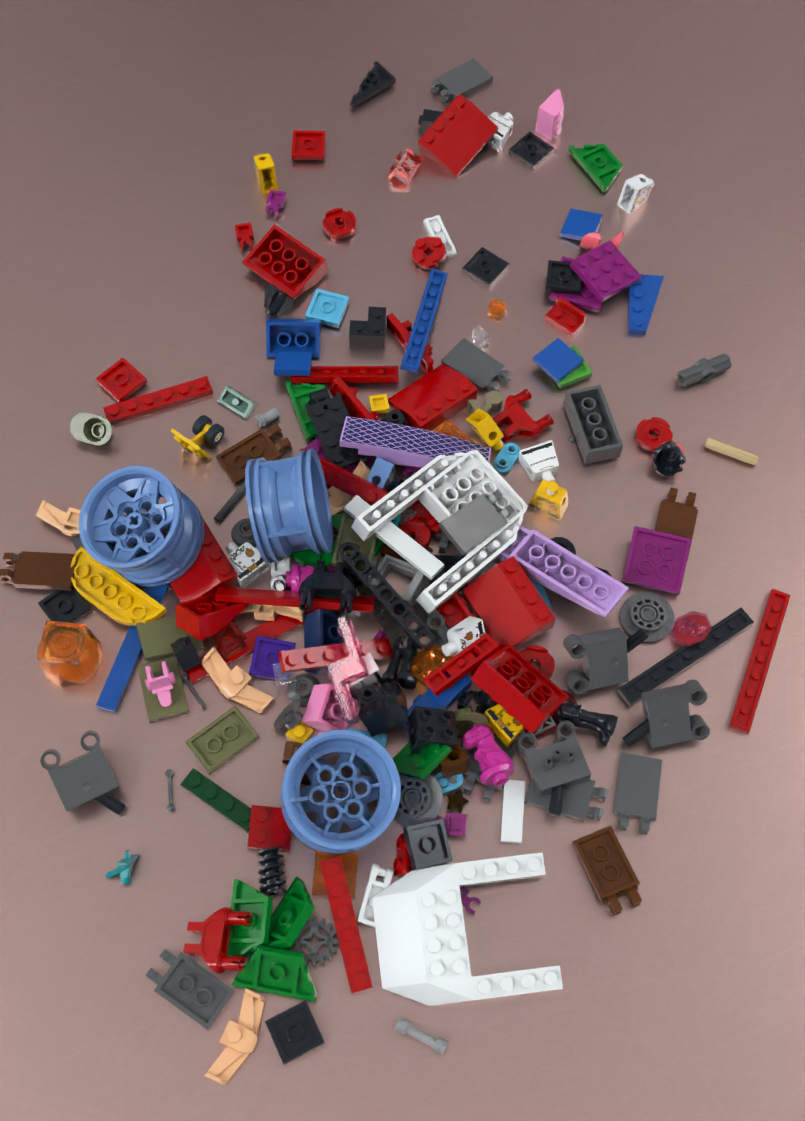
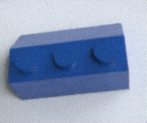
[266,318,321,358]

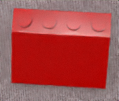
[417,94,498,177]
[242,224,330,300]
[388,363,478,431]
[164,517,238,603]
[462,556,556,650]
[470,644,569,734]

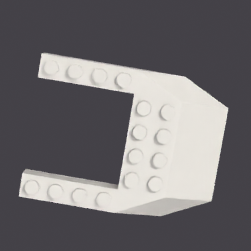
[351,450,528,614]
[372,852,563,1006]

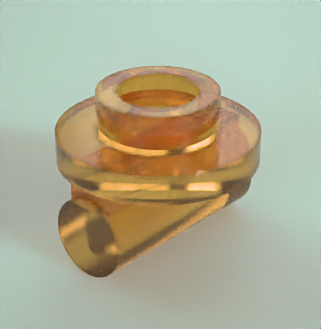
[488,299,508,316]

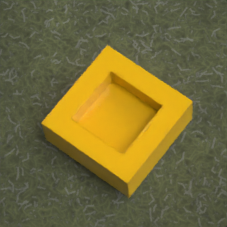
[369,394,389,414]
[285,720,314,744]

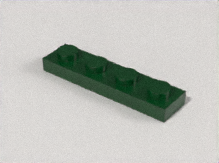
[180,768,251,833]

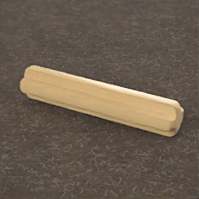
[705,438,759,465]

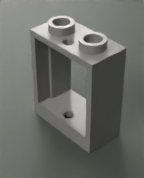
[369,554,429,609]

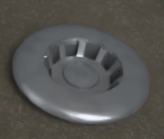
[620,592,675,642]
[393,774,443,827]

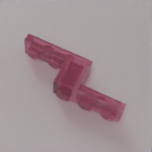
[327,616,369,725]

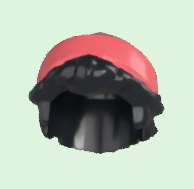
[652,441,686,477]

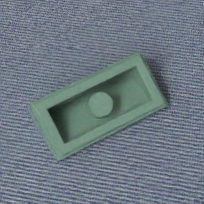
[218,386,259,419]

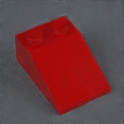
[176,592,248,640]

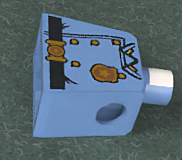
[366,457,397,491]

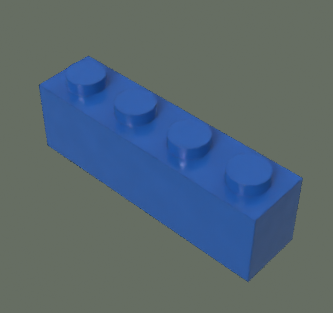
[399,673,472,734]

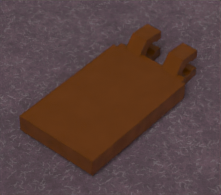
[215,424,293,487]
[654,487,698,560]
[0,551,78,591]
[572,826,642,916]

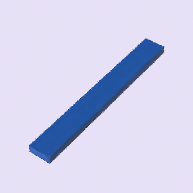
[400,269,448,374]
[96,583,170,713]

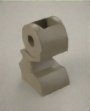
[467,391,503,416]

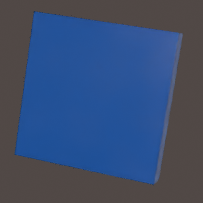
[560,209,603,241]
[532,338,583,383]
[274,352,312,376]

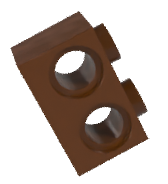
[439,735,469,779]

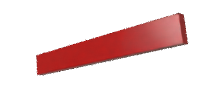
[215,587,375,612]
[728,589,791,734]
[185,608,331,685]

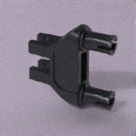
[298,560,357,614]

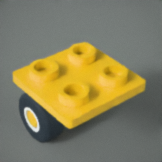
[170,415,225,460]

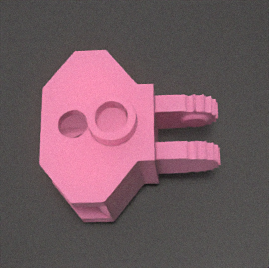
[145,661,176,707]

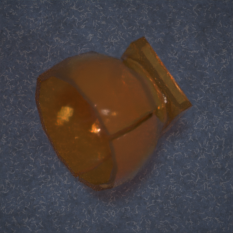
[37,620,103,688]

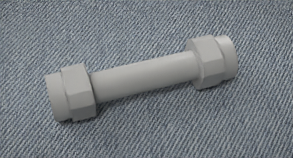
[394,1017,448,1055]

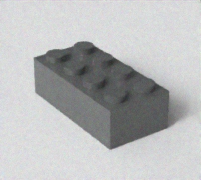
[563,385,623,464]

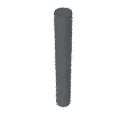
[214,481,246,523]

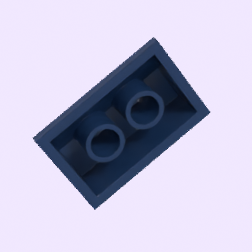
[304,609,350,676]

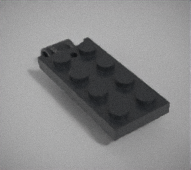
[305,388,368,469]

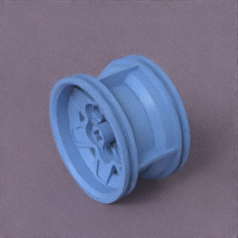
[245,448,334,563]
[79,466,204,587]
[280,730,401,854]

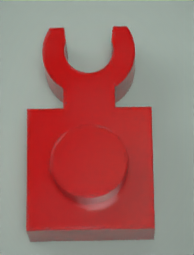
[234,222,254,251]

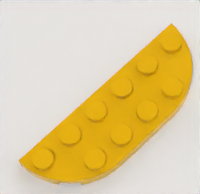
[71,547,167,626]

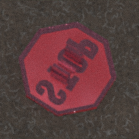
[671,611,712,646]

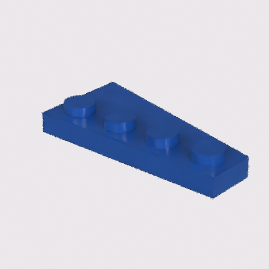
[628,274,664,335]

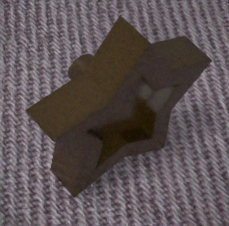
[447,789,469,814]

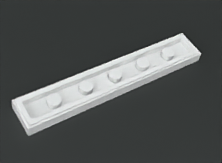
[344,495,444,580]

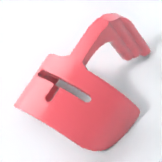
[580,232,624,250]

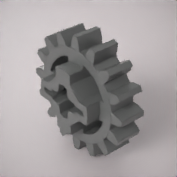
[292,917,338,967]

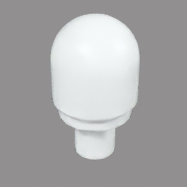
[270,575,286,591]

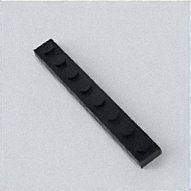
[617,607,754,707]

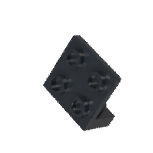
[407,705,459,755]

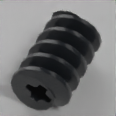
[257,847,287,896]

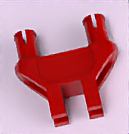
[492,389,554,443]
[183,907,251,974]

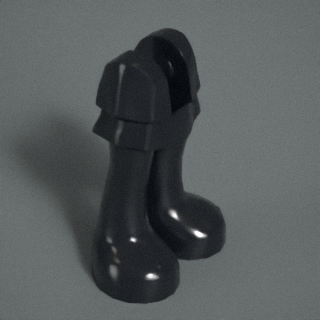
[380,635,417,690]
[556,702,618,747]

